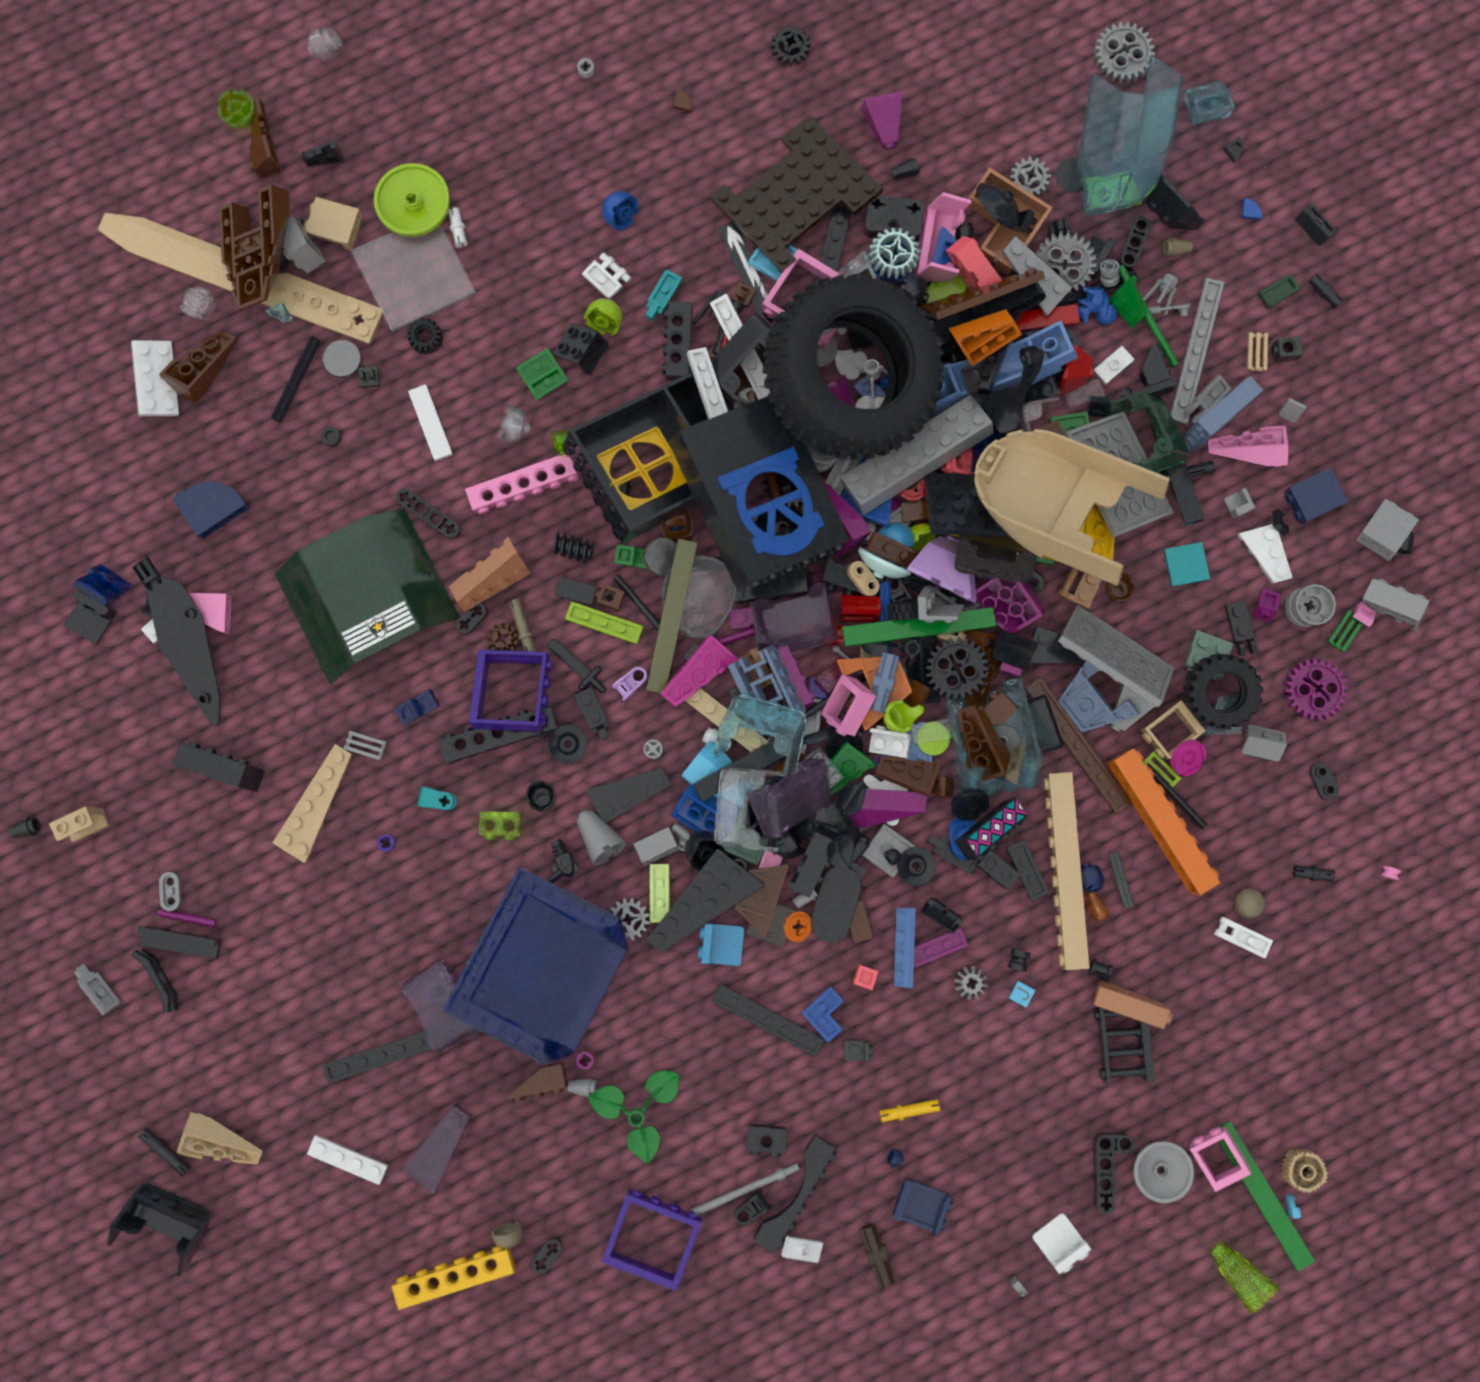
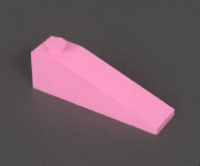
[1208,426,1288,467]

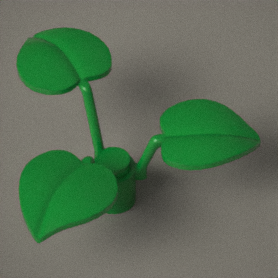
[588,1070,679,1164]

